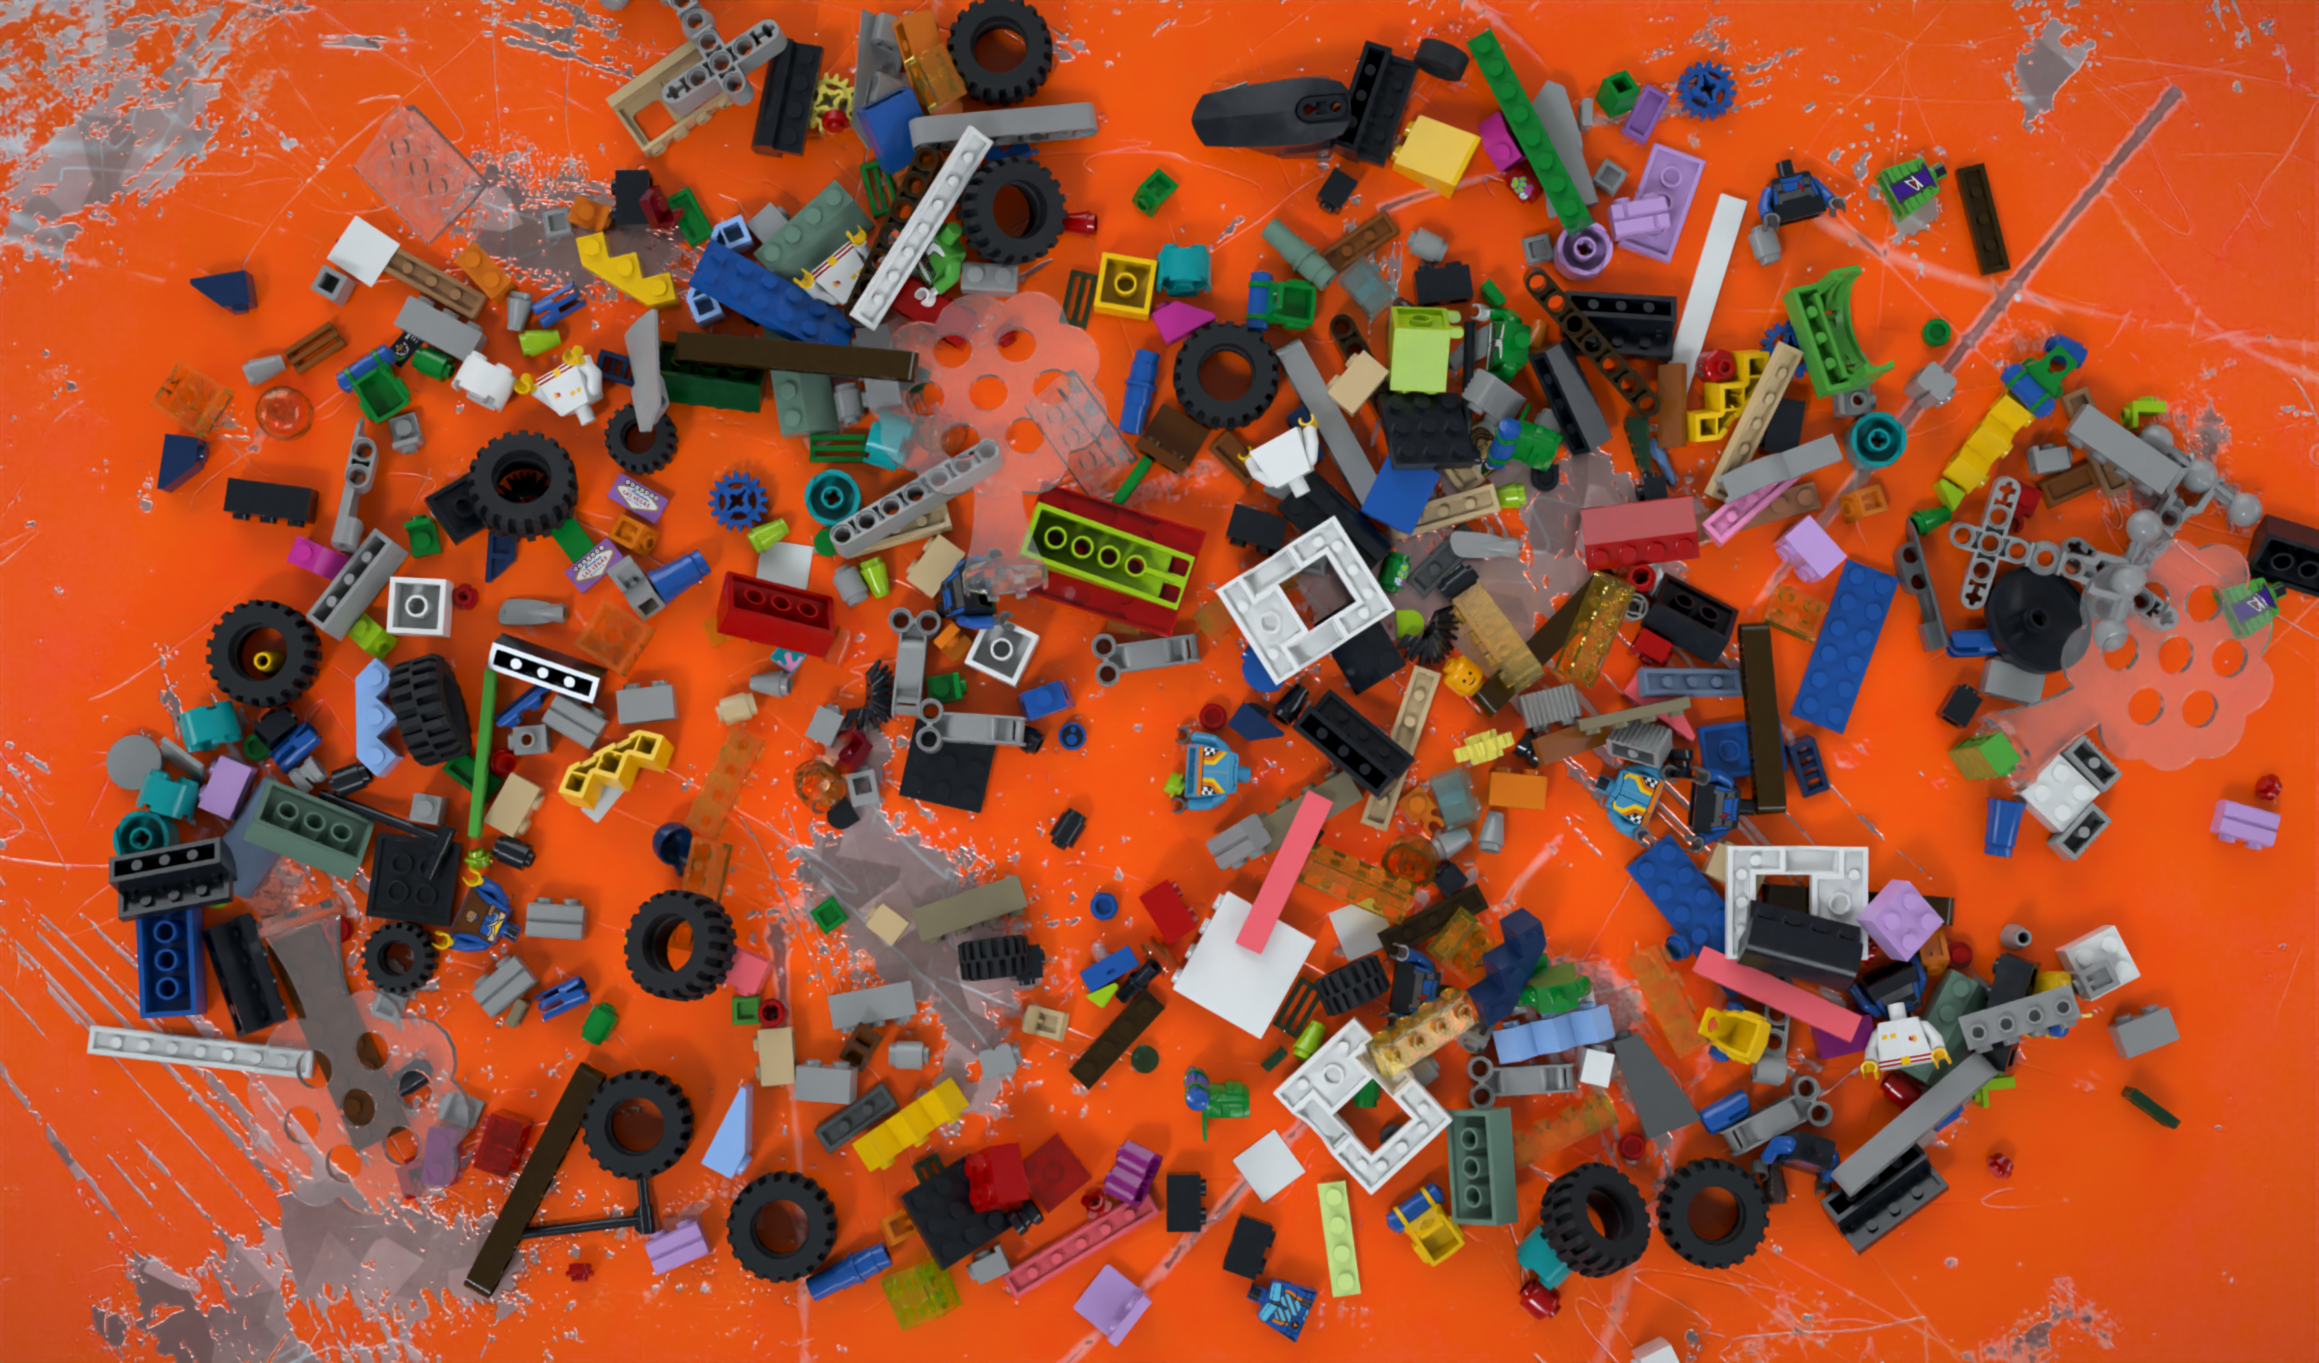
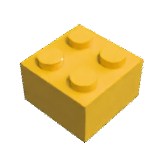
[1094,252,1158,321]

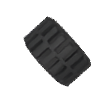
[604,403,679,475]
[361,922,440,994]
[957,935,1031,981]
[1313,955,1391,1016]

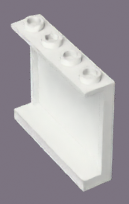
[1170,891,1316,1039]

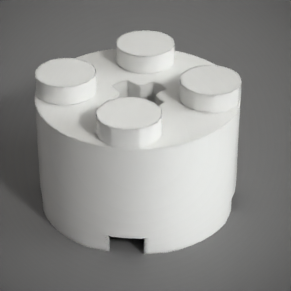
[451,351,517,412]

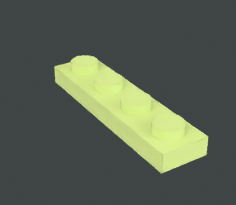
[1317,1180,1361,1297]

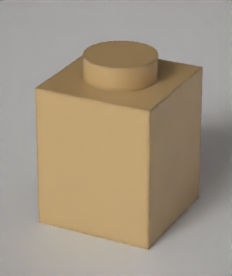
[865,903,911,946]

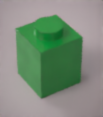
[1595,70,1641,119]

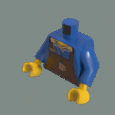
[432,867,522,953]

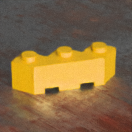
[576,232,681,311]
[1686,349,1770,442]
[1942,389,2036,495]
[558,729,674,810]
[852,1077,970,1172]

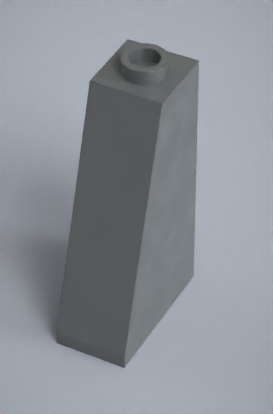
[1609,1029,1701,1139]

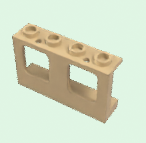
[606,40,735,158]

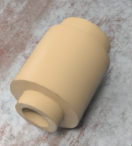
[715,692,758,726]

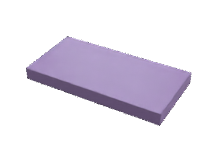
[1617,142,1706,264]

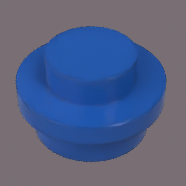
[1090,892,1118,920]
[1664,934,1692,961]

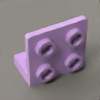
[1073,1264,1152,1347]

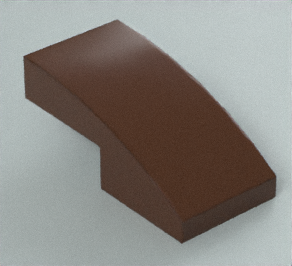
[838,1022,883,1073]

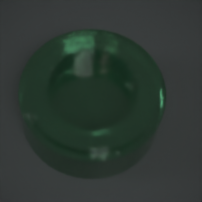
[1131,1045,1159,1073]

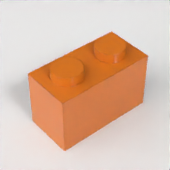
[454,241,519,306]
[1486,767,1547,811]

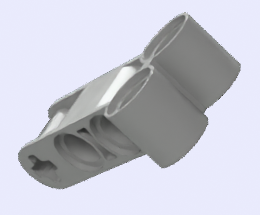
[888,607,943,719]
[1091,634,1203,688]
[916,698,1028,754]
[1751,974,1794,1086]
[1465,1055,1577,1108]
[1719,1074,1833,1157]

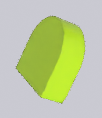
[1395,610,1424,639]

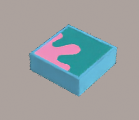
[770,647,808,675]

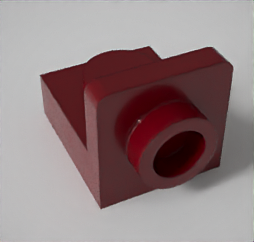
[639,185,685,230]
[834,728,873,775]

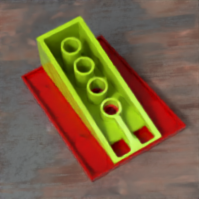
[1006,482,1207,638]

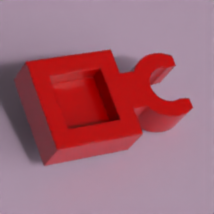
[2001,481,2043,533]

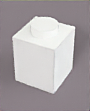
[1576,1043,1615,1088]

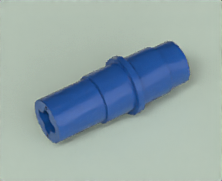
[1118,349,1160,436]
[806,1242,893,1302]

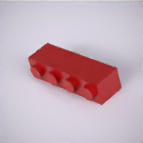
[889,277,979,352]

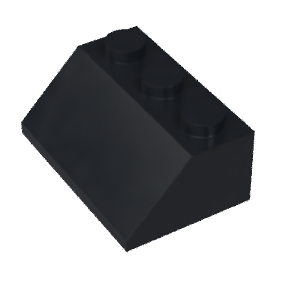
[2243,514,2319,598]
[1640,572,1739,665]
[1313,599,1406,696]

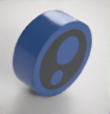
[1058,722,1086,750]

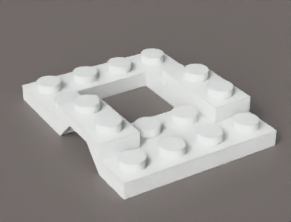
[1216,515,1395,686]
[1725,846,1868,960]
[1273,1016,1453,1195]

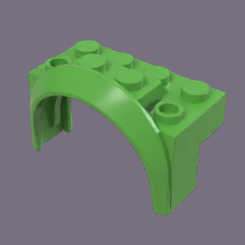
[1782,265,1894,399]

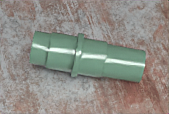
[1261,218,1338,291]

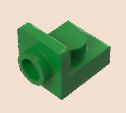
[1132,168,1179,218]
[403,515,443,559]
[926,672,968,704]

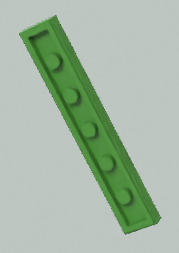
[468,669,499,840]

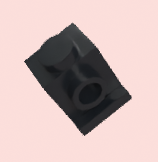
[1635,472,1668,501]
[251,706,297,751]
[1427,860,1469,898]

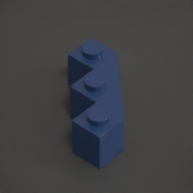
[1464,907,1547,1028]

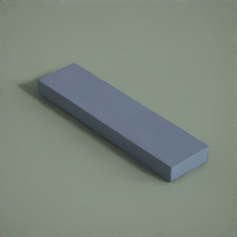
[1636,668,1743,698]

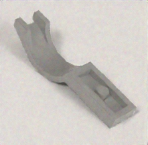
[1715,433,1843,505]

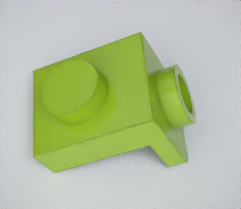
[2120,396,2166,432]
[347,613,398,660]
[1972,1070,2016,1108]

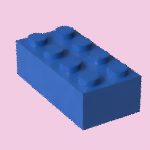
[136,907,208,1019]

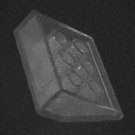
[352,105,490,245]

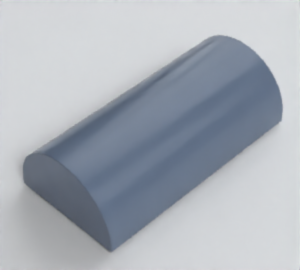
[222,775,280,899]

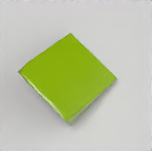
[1933,478,1965,512]
[1085,982,1119,1008]

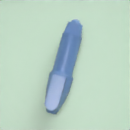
[1646,437,1677,487]

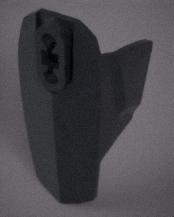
[1191,75,1352,159]

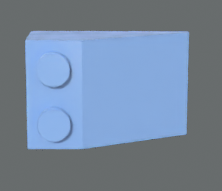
[701,1083,753,1179]

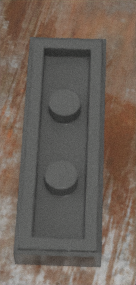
[1406,522,1474,600]
[814,1082,899,1154]

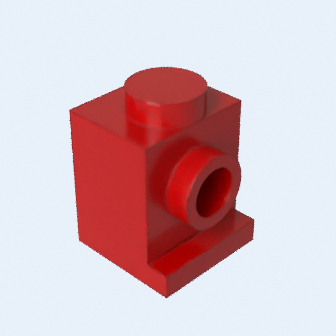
[1626,628,1673,668]

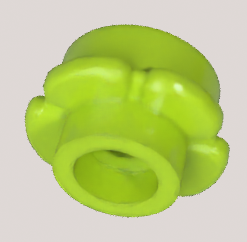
[1163,771,1185,798]
[464,847,492,869]

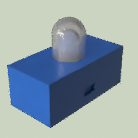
[1080,941,1140,993]

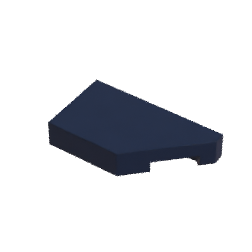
[485,531,518,583]
[1227,702,1285,741]

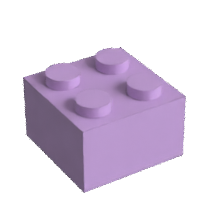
[1773,515,1847,584]
[1855,879,1944,962]

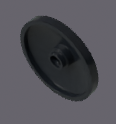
[1984,566,2090,675]

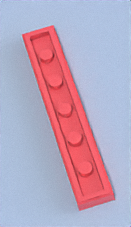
[1235,790,1333,955]
[1692,946,1862,1043]
[1001,1191,1161,1300]

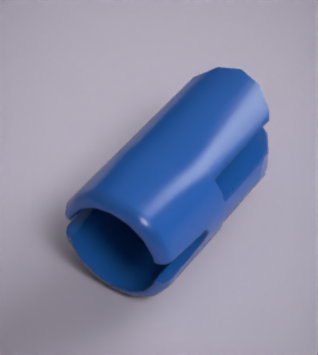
[531,281,588,329]
[1946,629,2000,658]
[268,721,323,774]
[534,976,590,1022]
[1698,1089,1751,1135]

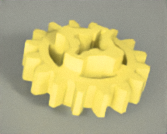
[810,73,854,135]
[1453,729,1515,765]

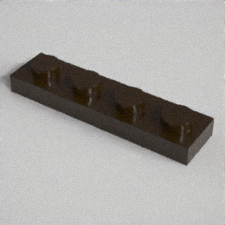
[1954,163,2011,277]
[1376,883,1489,959]
[1068,989,1165,1090]

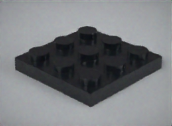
[1376,392,1475,470]
[899,715,996,814]
[365,832,463,927]
[898,1153,1012,1271]

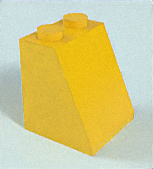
[1391,114,1481,199]

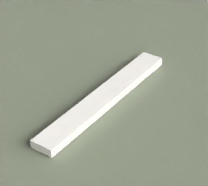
[849,126,993,331]
[1667,193,1747,394]
[87,1025,315,1078]

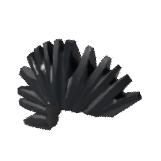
[498,471,550,504]
[1396,605,1459,665]
[845,659,895,731]

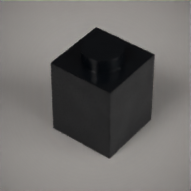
[1316,168,1358,215]
[1935,684,1983,729]

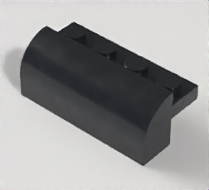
[751,38,825,158]
[1331,40,1420,168]
[1559,290,1677,361]
[1276,469,1395,571]
[1292,688,1416,801]
[109,837,238,922]
[1737,900,1863,991]
[202,913,288,1038]
[1820,1143,1949,1255]

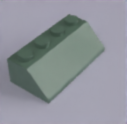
[753,180,875,290]
[763,326,840,440]
[243,779,376,882]
[1898,969,1988,1088]
[1446,1107,1518,1226]

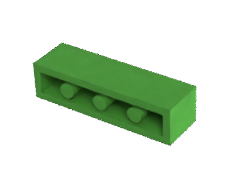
[1947,731,2021,781]

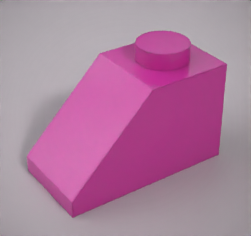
[1477,110,1527,172]
[1152,301,1216,348]
[286,536,350,581]

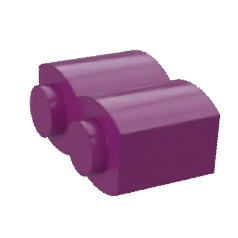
[1104,1140,1163,1208]

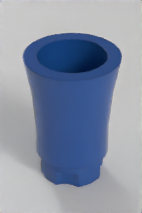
[646,549,712,605]
[1984,797,2027,858]

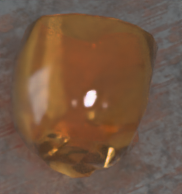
[792,760,847,814]

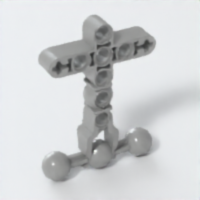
[598,0,787,115]
[2057,424,2263,632]
[1947,476,2163,652]

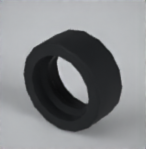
[1413,38,1469,82]

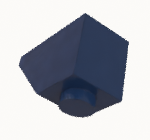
[190,270,258,315]
[157,434,209,493]

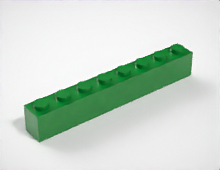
[1466,28,1595,237]

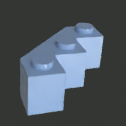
[686,215,756,329]
[355,658,405,778]
[1492,1001,1616,1064]

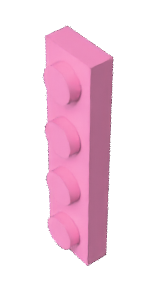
[1701,477,1800,547]

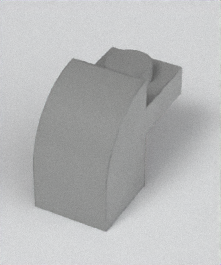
[606,555,667,622]

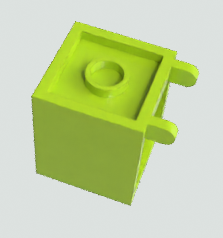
[1387,306,1464,394]

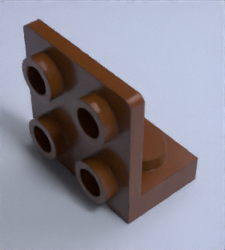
[1134,403,1209,478]

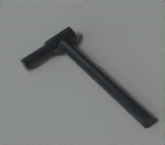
[1461,321,1481,465]
[319,789,457,881]
[518,1178,656,1240]

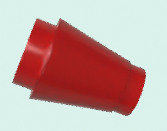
[1061,210,1098,238]
[1628,564,1656,594]
[758,998,786,1027]

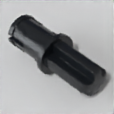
[1115,958,1162,1003]

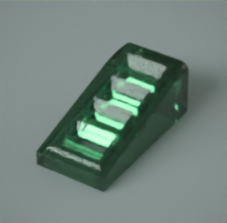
[1623,416,1651,475]

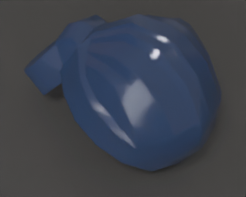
[652,822,695,877]

